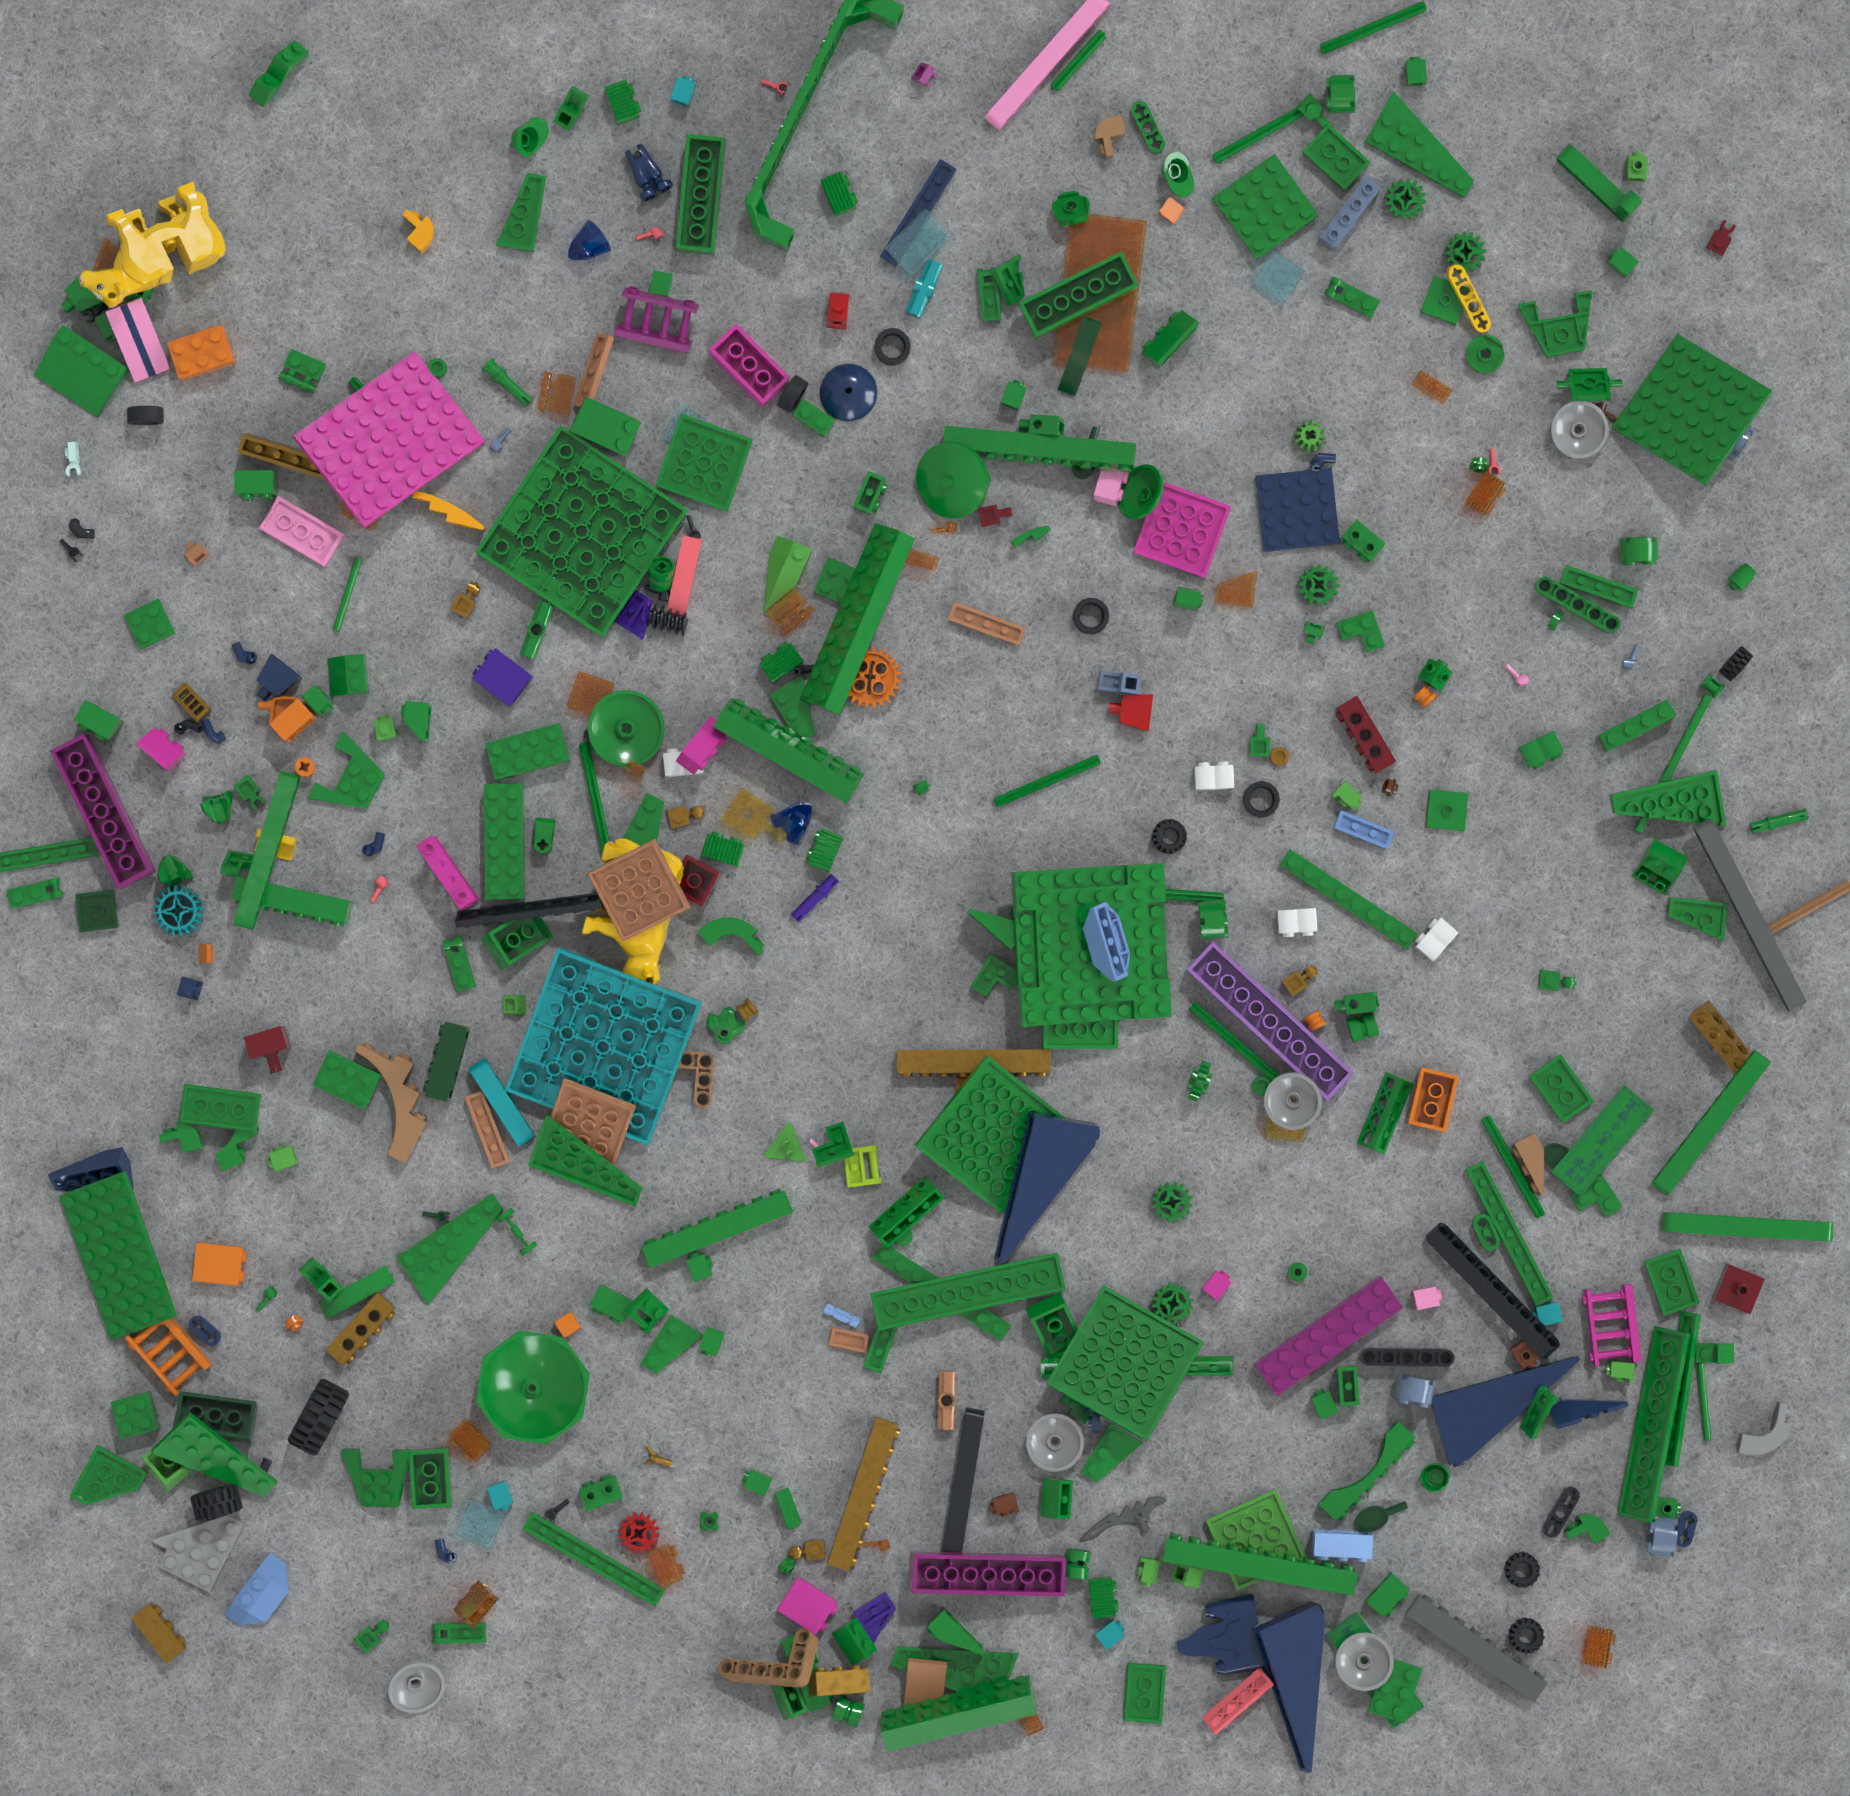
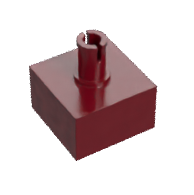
[243,1026,291,1074]
[1711,1263,1765,1314]

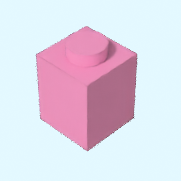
[1412,1286,1442,1310]

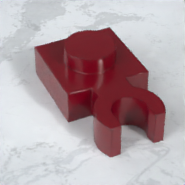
[1706,220,1735,256]

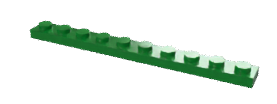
[1040,1356,1233,1378]

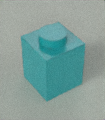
[670,76,696,107]
[1532,1302,1563,1325]
[487,1480,514,1511]
[1094,1619,1125,1650]

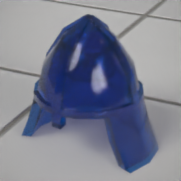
[568,219,611,261]
[770,802,812,845]

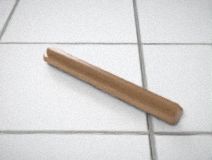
[1767,881,1850,934]

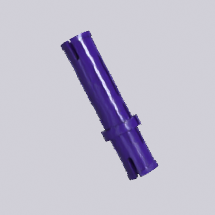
[791,874,839,922]

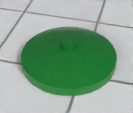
[916,442,989,519]
[587,690,665,767]

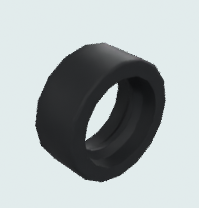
[874,328,911,366]
[777,375,808,413]
[127,406,164,425]
[1073,598,1109,635]
[1243,781,1280,818]

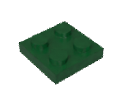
[75,890,119,932]

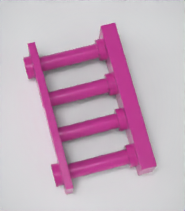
[416,835,479,910]
[1582,1284,1641,1367]

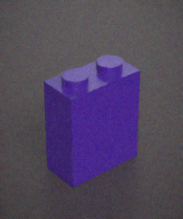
[472,648,533,707]

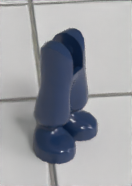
[624,143,674,202]

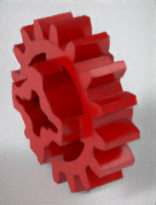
[618,1511,660,1554]

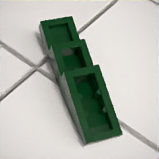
[1058,316,1102,396]

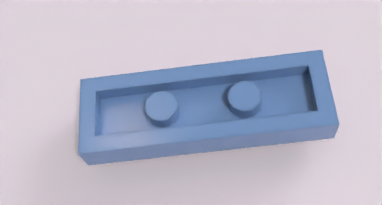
[1334,810,1395,849]

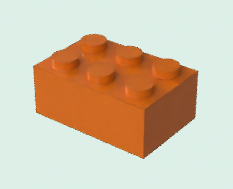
[167,324,237,381]
[1406,1067,1459,1132]

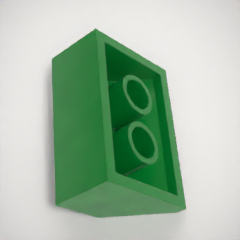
[1142,310,1199,369]

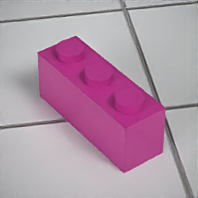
[676,716,728,775]

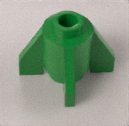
[200,790,233,824]
[157,855,194,890]

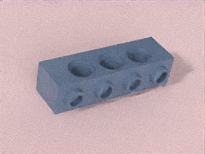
[1319,176,1381,251]

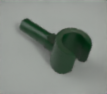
[422,1211,450,1223]

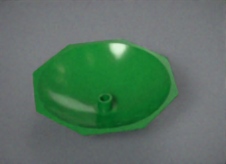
[476,1331,590,1445]

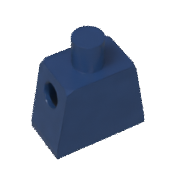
[256,653,302,702]

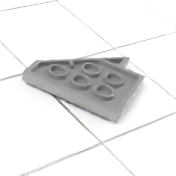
[152,1515,245,1593]

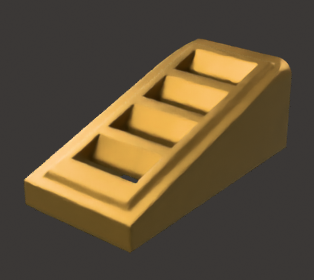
[172,682,212,723]

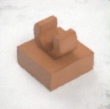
[184,541,210,566]

